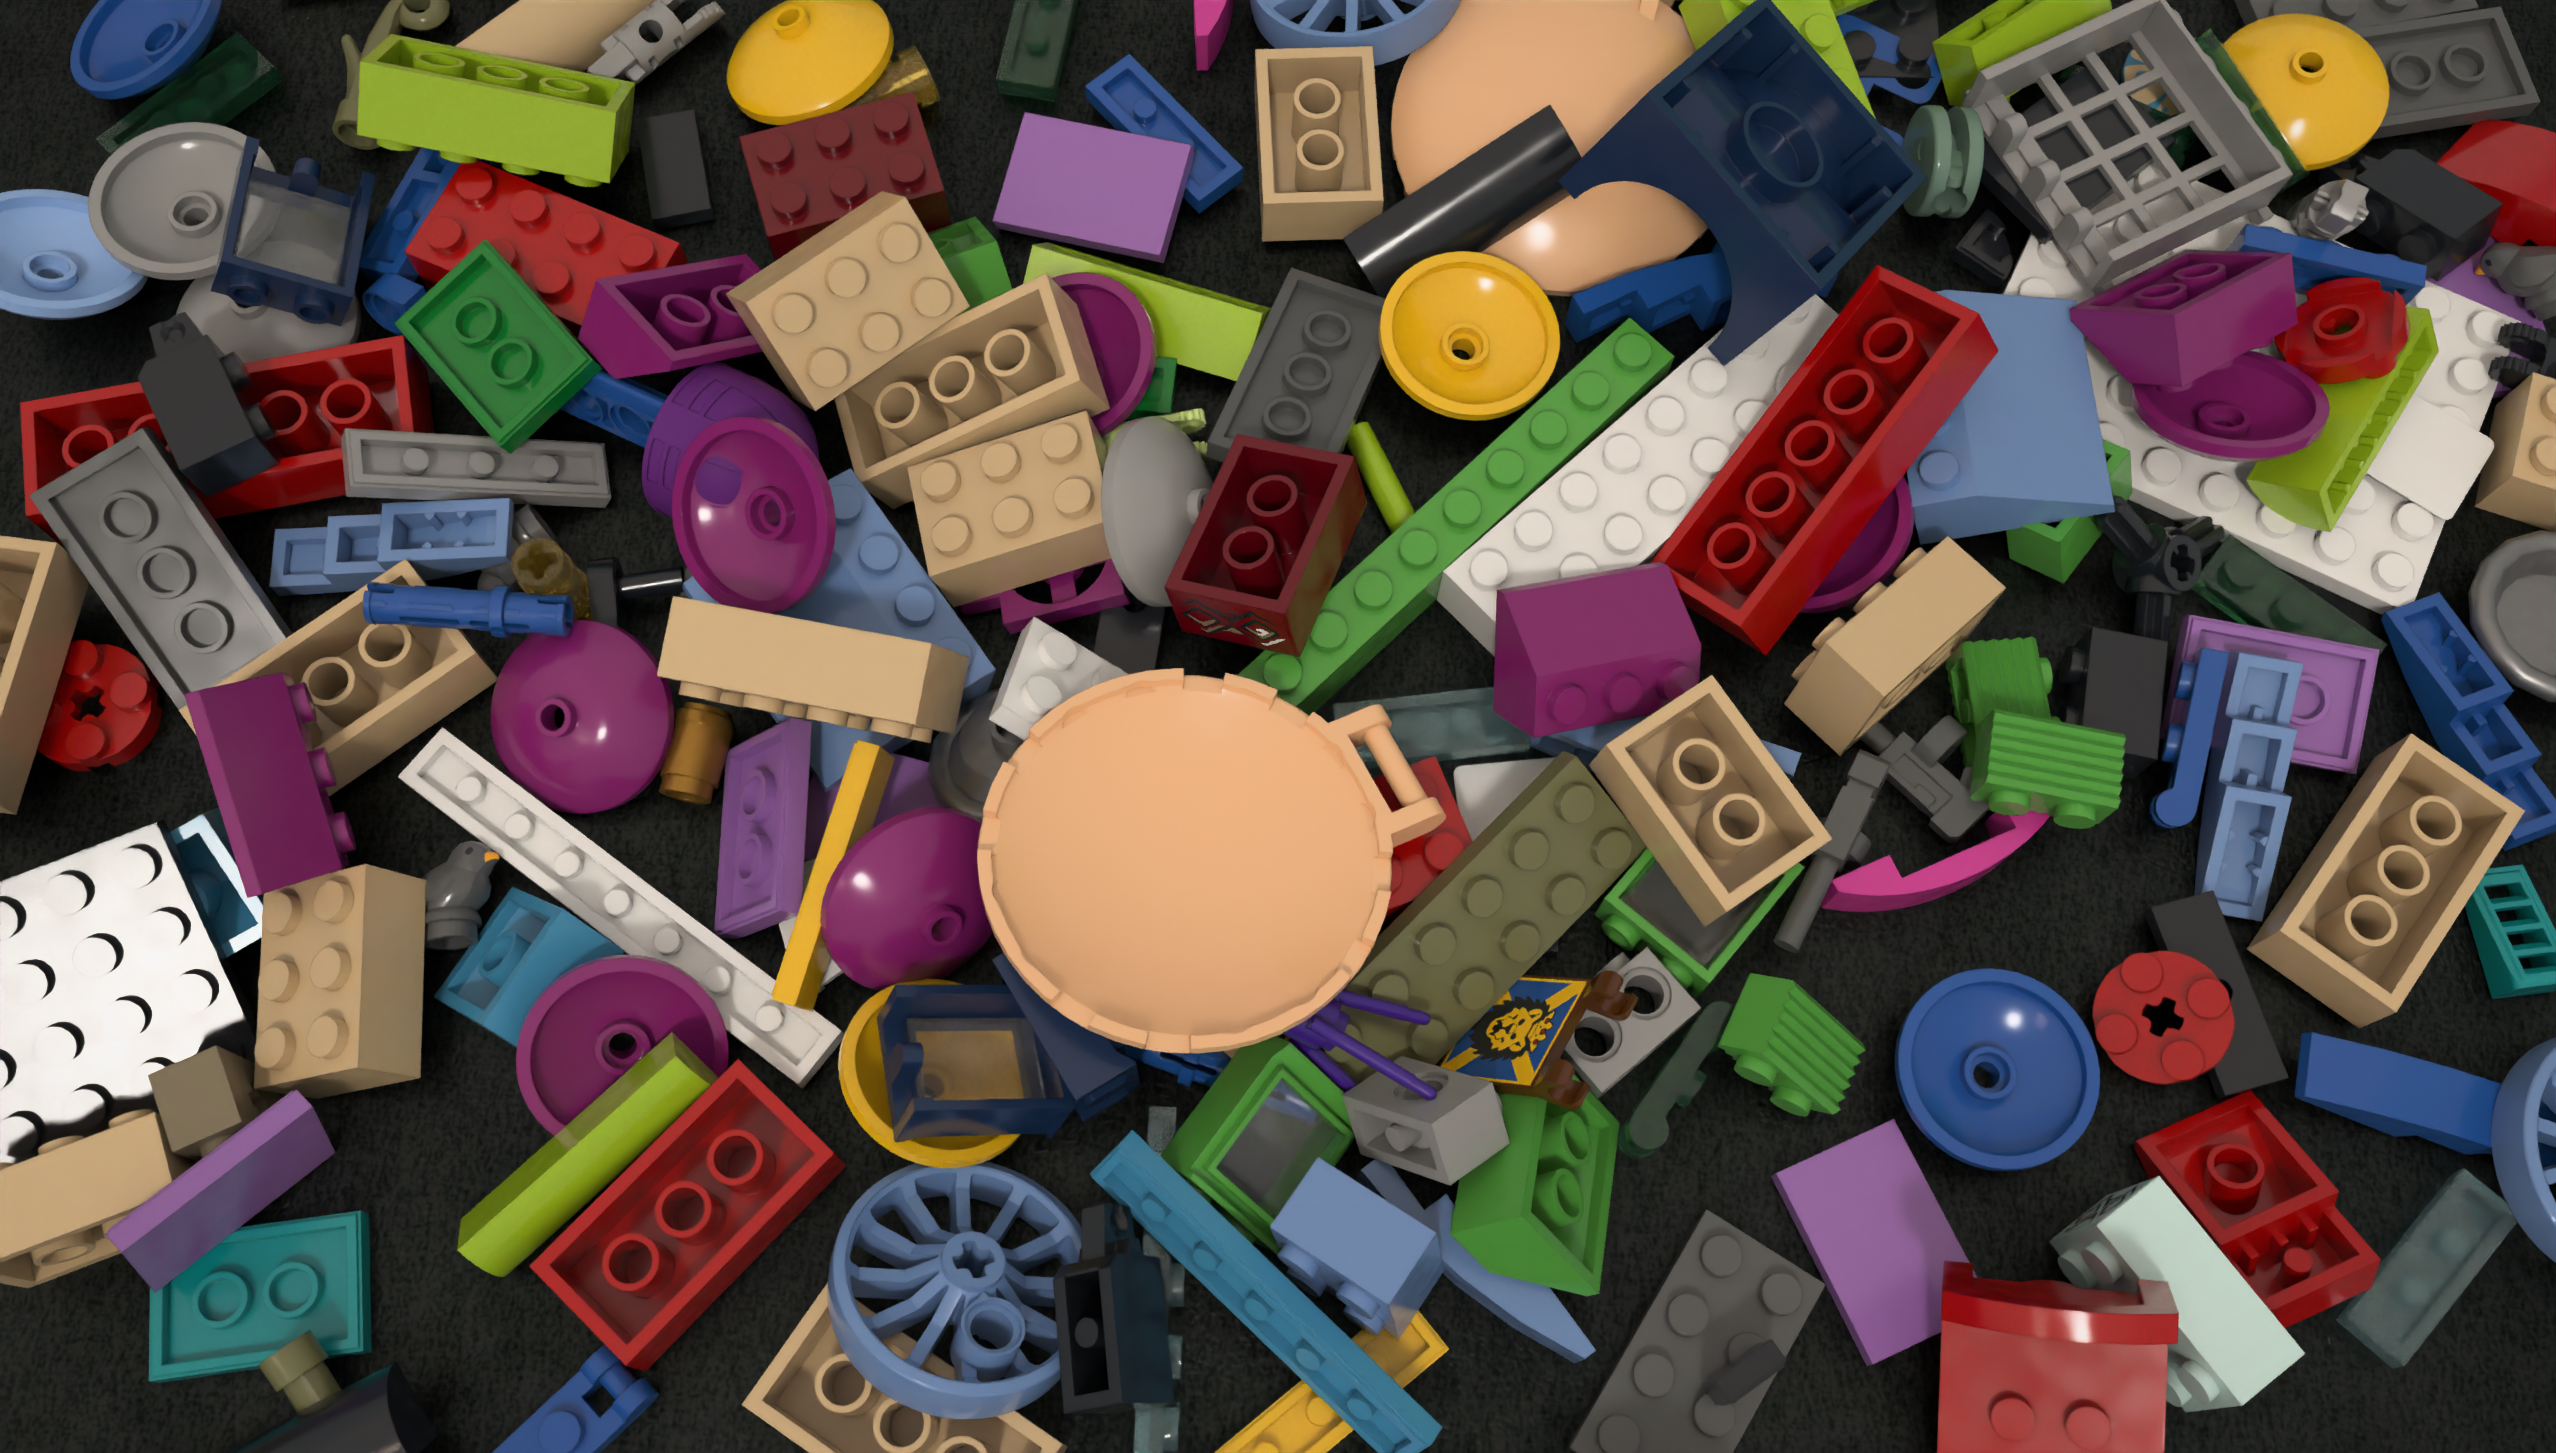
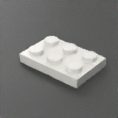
[989,617,1128,741]

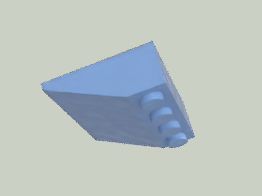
[1907,290,2115,545]
[683,468,996,793]

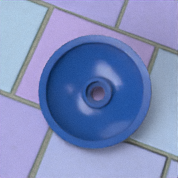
[70,0,223,99]
[1895,968,2100,1171]

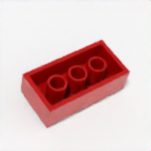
[404,160,689,357]
[529,1059,847,1371]

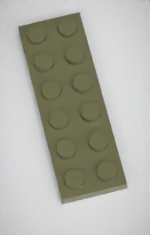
[1284,751,1647,1093]

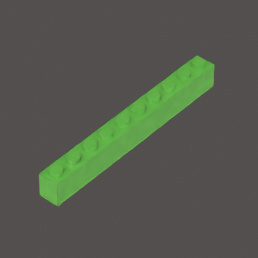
[1237,317,1675,716]

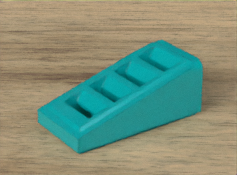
[2464,864,2556,999]

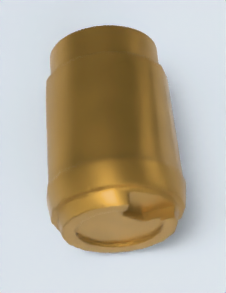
[659,702,735,804]

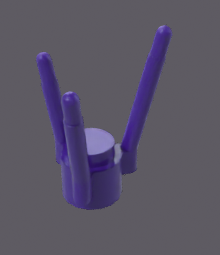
[1283,989,1437,1100]

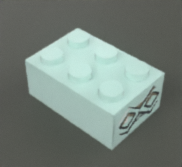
[2049,1176,2305,1412]

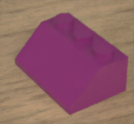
[2069,250,2298,393]
[578,254,763,379]
[1493,562,1702,738]
[184,672,356,898]

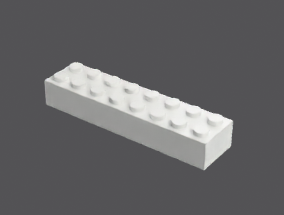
[1437,294,1838,657]

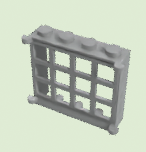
[1962,0,2293,295]

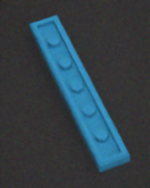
[1090,1130,1443,1453]

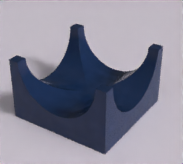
[1558,0,1927,366]

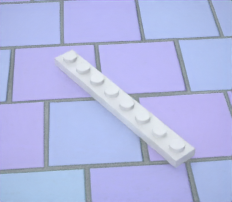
[398,727,844,1089]

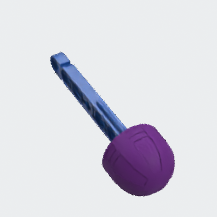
[362,272,819,518]

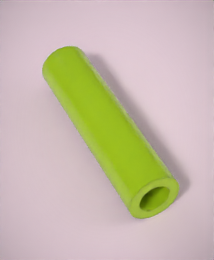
[1346,422,1415,534]

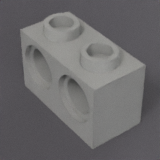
[1560,947,1701,1099]

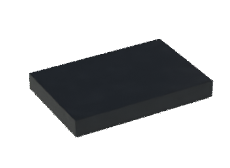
[1980,67,2176,245]

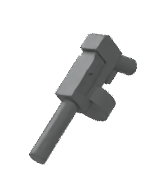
[1860,715,1990,843]
[1773,749,1891,953]

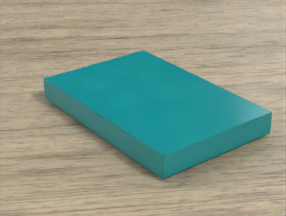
[149,1211,372,1383]

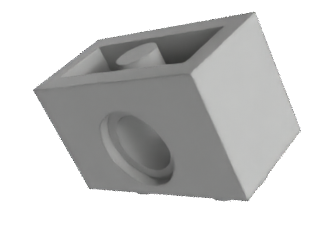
[1342,1056,1510,1185]

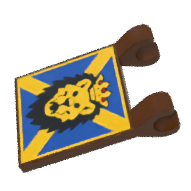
[1439,971,1638,1110]

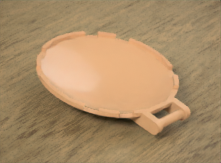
[1390,0,1709,296]
[977,668,1446,1054]

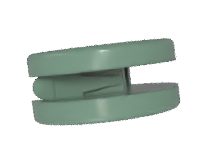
[1902,105,1984,218]

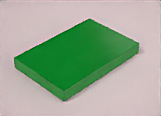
[394,239,603,454]

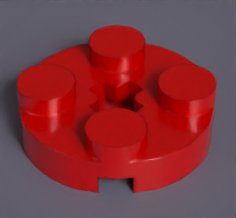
[2274,277,2410,384]
[37,640,162,771]
[2092,951,2235,1085]

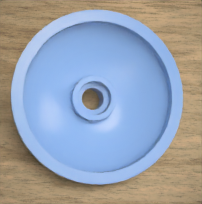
[0,189,148,320]

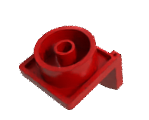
[1937,1261,2179,1453]

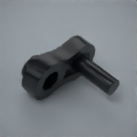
[587,557,685,633]

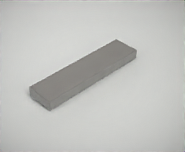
[341,428,611,508]

